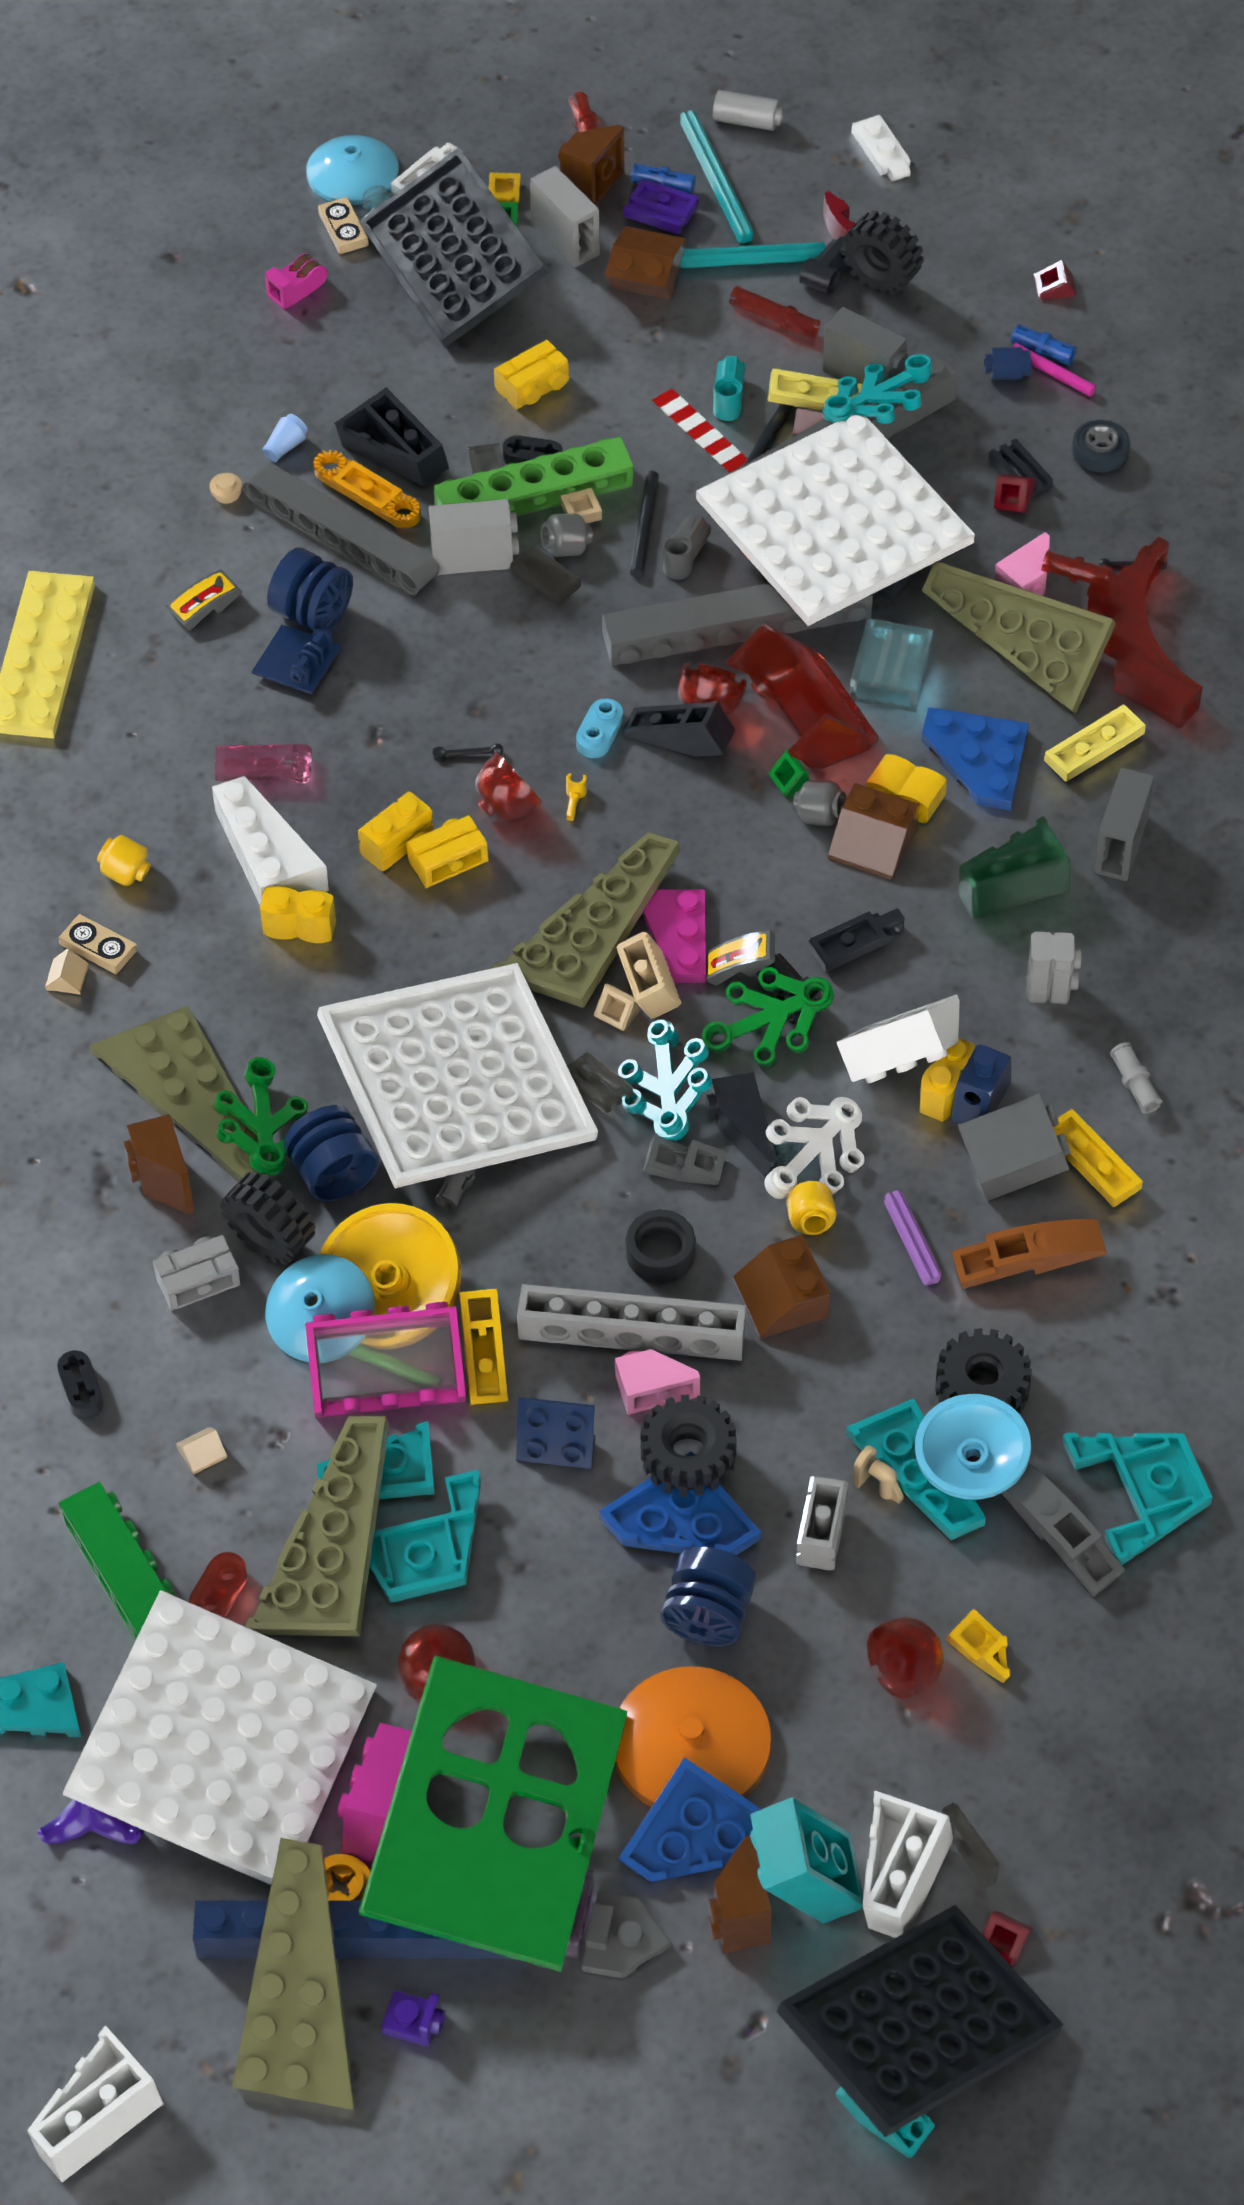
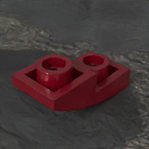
[823,190,855,239]

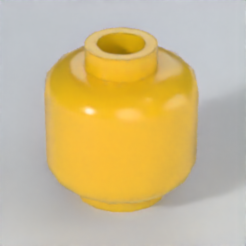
[97,835,151,886]
[786,1181,837,1235]

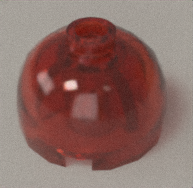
[677,663,747,716]
[475,753,542,821]
[867,1617,944,1699]
[397,1624,476,1699]

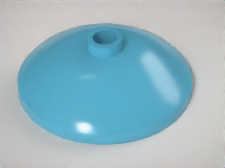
[307,135,399,205]
[265,1254,375,1364]
[915,1394,1031,1500]

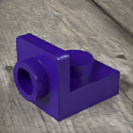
[381,1990,446,2047]

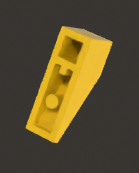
[459,1289,508,1405]

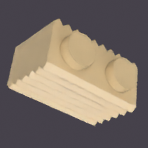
[616,932,682,1019]

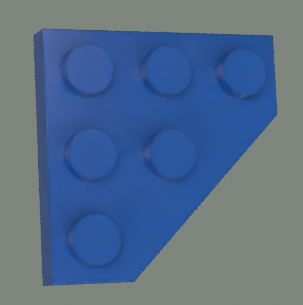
[922,707,1029,810]
[599,1451,761,1556]
[617,1757,762,1883]

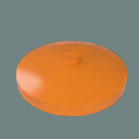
[615,1666,771,1807]

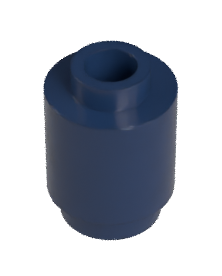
[984,347,1031,380]

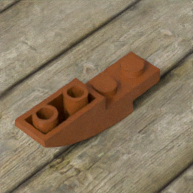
[951,1219,1107,1289]

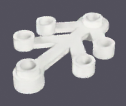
[764,1097,864,1199]

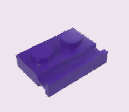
[623,178,699,235]

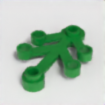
[702,967,834,1068]
[214,1057,308,1176]

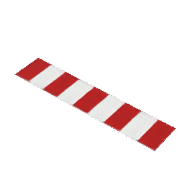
[652,388,747,473]

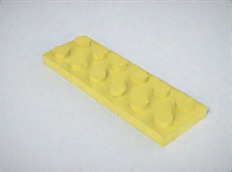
[0,571,95,739]

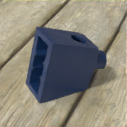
[951,1044,1011,1124]

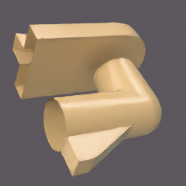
[852,1445,904,1504]

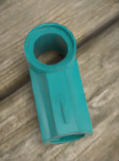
[713,356,746,421]

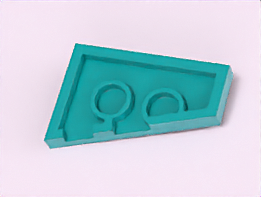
[317,1421,435,1499]
[0,1662,81,1737]

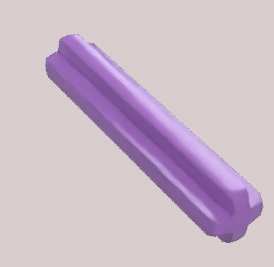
[884,1190,942,1286]

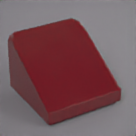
[1034,260,1077,299]
[994,475,1035,513]
[983,1911,1033,1968]

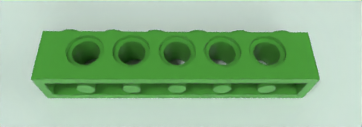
[434,436,633,517]

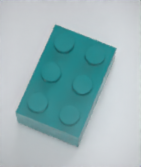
[750,1797,864,1924]

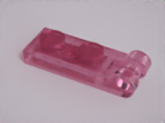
[215,744,312,784]

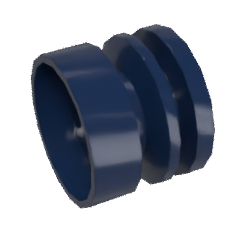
[267,547,354,631]
[283,1105,379,1203]
[660,1547,756,1647]

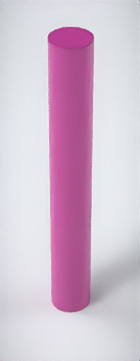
[1012,343,1096,397]

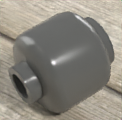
[541,513,592,557]
[793,780,847,826]

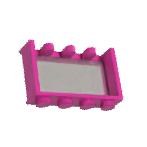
[305,1302,466,1418]

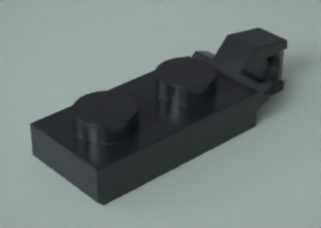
[808,908,905,972]

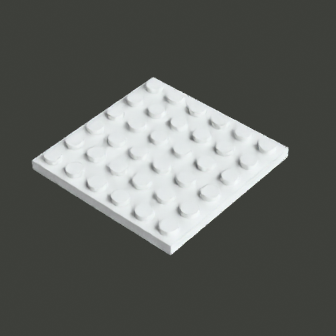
[696,415,975,626]
[317,963,598,1188]
[63,1590,377,1885]

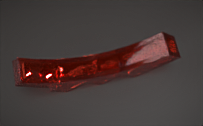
[1086,536,1203,729]

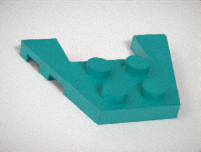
[1062,1433,1213,1565]
[369,1470,481,1603]

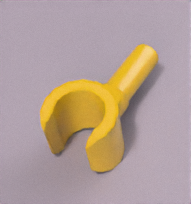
[566,773,587,821]

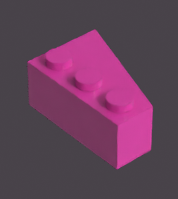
[338,1723,412,1870]

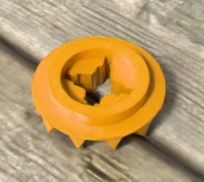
[325,1854,370,1900]

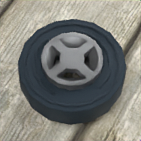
[1071,419,1131,473]

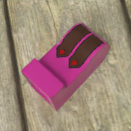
[265,253,328,310]

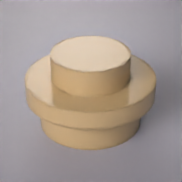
[210,473,243,503]

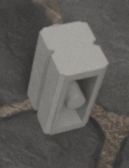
[1027,932,1081,1004]
[153,1235,241,1311]
[796,1476,849,1571]

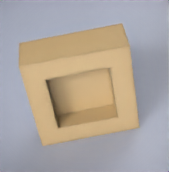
[561,488,602,524]

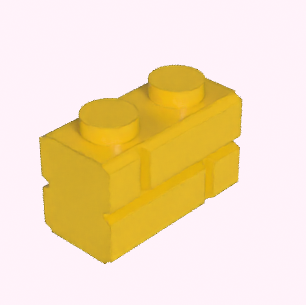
[494,340,569,410]
[358,791,434,872]
[406,815,488,888]

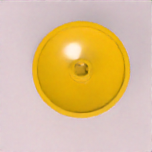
[316,1203,462,1350]

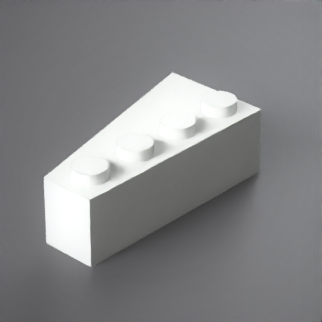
[212,776,329,905]

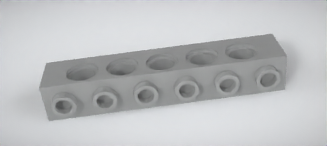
[517,1284,746,1361]

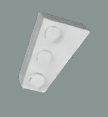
[862,1791,954,1938]
[27,2025,163,2182]

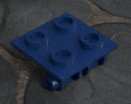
[252,625,342,695]
[516,1397,596,1469]

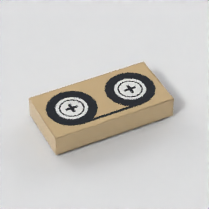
[318,197,368,254]
[58,914,137,975]

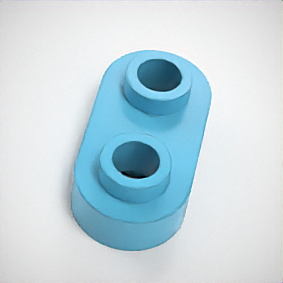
[576,699,623,758]

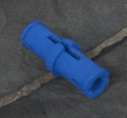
[631,163,696,194]
[1011,324,1077,366]

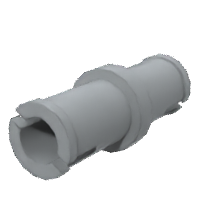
[1110,1042,1163,1113]

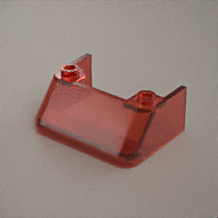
[726,624,879,769]

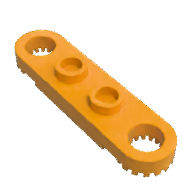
[314,450,421,528]

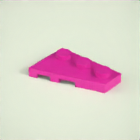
[643,889,706,983]

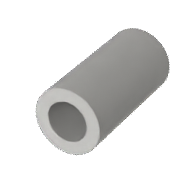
[713,90,784,131]

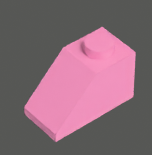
[994,532,1050,596]
[615,1349,700,1415]

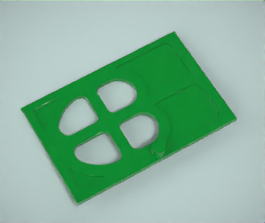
[359,1656,628,1972]

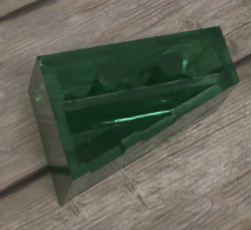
[959,816,1071,919]

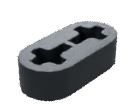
[502,435,563,465]
[57,1350,103,1419]

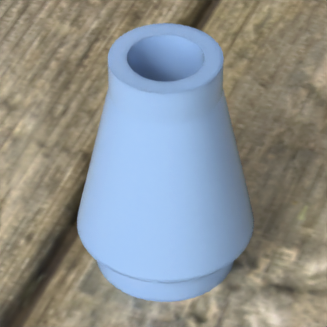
[262,414,308,462]

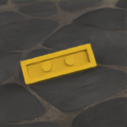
[1053,1109,1143,1208]

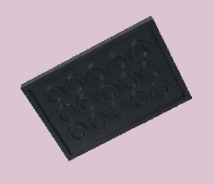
[358,147,549,348]
[776,1905,1064,2137]

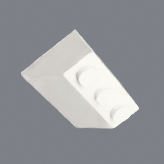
[836,994,960,1084]

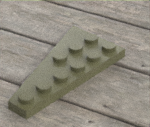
[922,561,1116,715]
[490,832,681,1008]
[90,1006,262,1182]
[245,1416,389,1636]
[232,1838,356,2110]

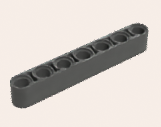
[243,463,439,595]

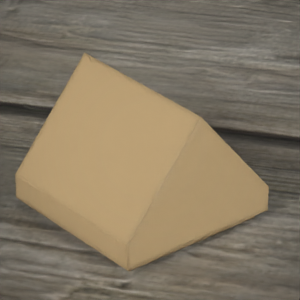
[45,948,88,994]
[593,983,640,1031]
[176,1427,227,1475]

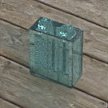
[850,618,934,712]

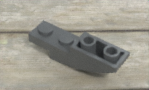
[1002,1463,1125,1597]

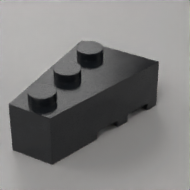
[335,387,449,486]

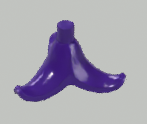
[37,1799,145,1844]

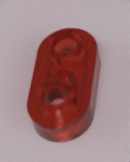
[189,1552,247,1618]

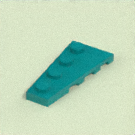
[846,1398,986,1540]

